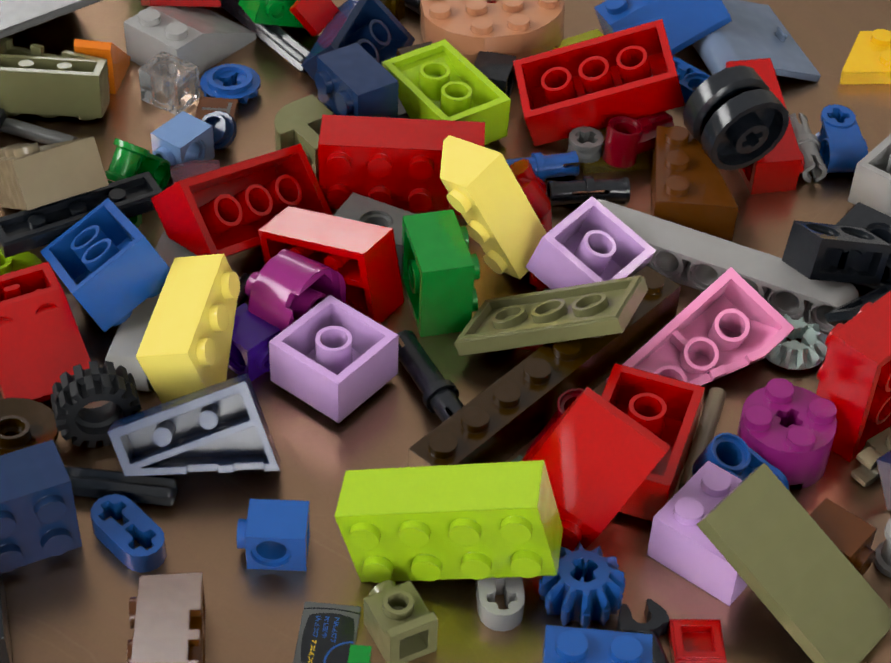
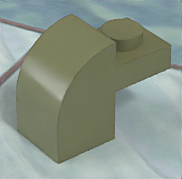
[274,94,334,180]

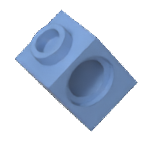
[150,111,215,180]

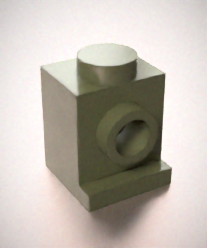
[364,580,438,663]

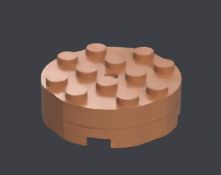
[420,0,565,65]

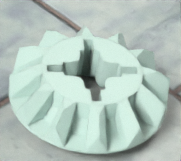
[765,314,828,370]

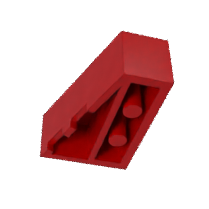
[725,58,804,195]
[258,206,404,324]

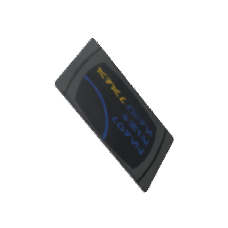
[293,601,361,663]

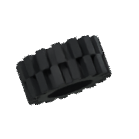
[51,361,142,448]

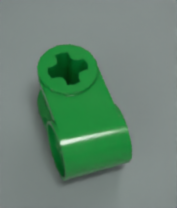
[105,138,171,191]

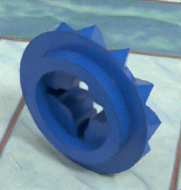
[200,63,261,104]

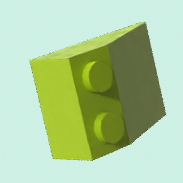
[382,39,511,145]

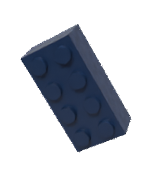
[0,440,82,573]

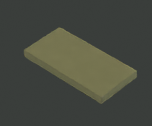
[454,275,648,356]
[696,463,891,663]

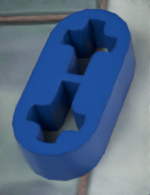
[90,494,167,573]

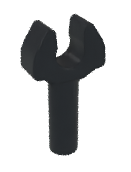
[616,599,670,663]

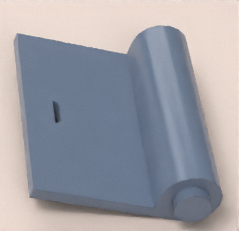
[692,0,821,82]

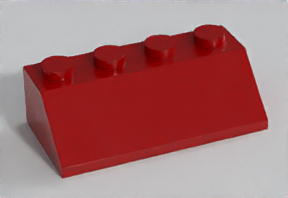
[151,143,333,257]

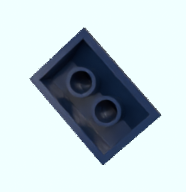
[301,0,415,81]

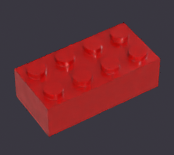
[513,19,685,147]
[318,114,485,215]

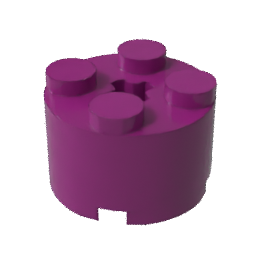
[245,249,346,333]
[737,378,837,489]

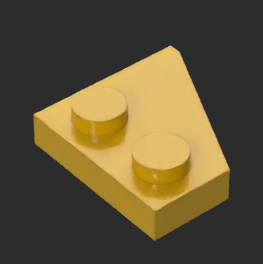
[840,29,891,84]

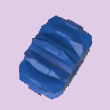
[538,541,626,628]

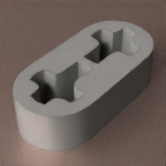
[474,577,525,632]

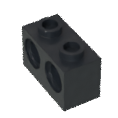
[782,220,891,286]

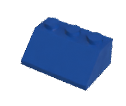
[594,0,732,55]

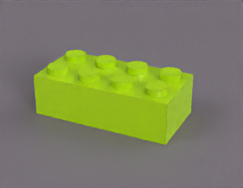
[334,460,563,583]

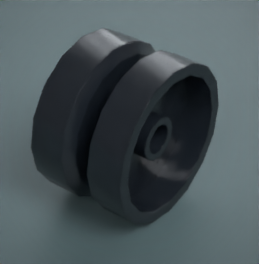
[683,65,789,171]

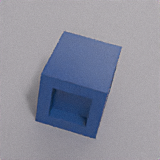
[237,499,311,571]

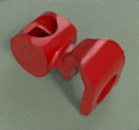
[509,159,551,219]

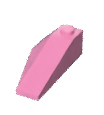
[605,267,795,386]

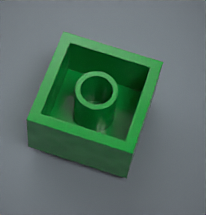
[401,209,480,338]

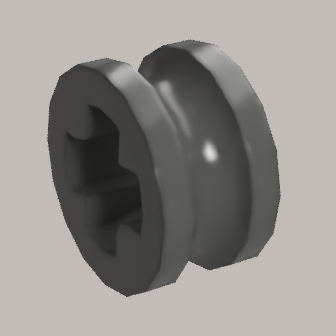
[567,126,604,163]

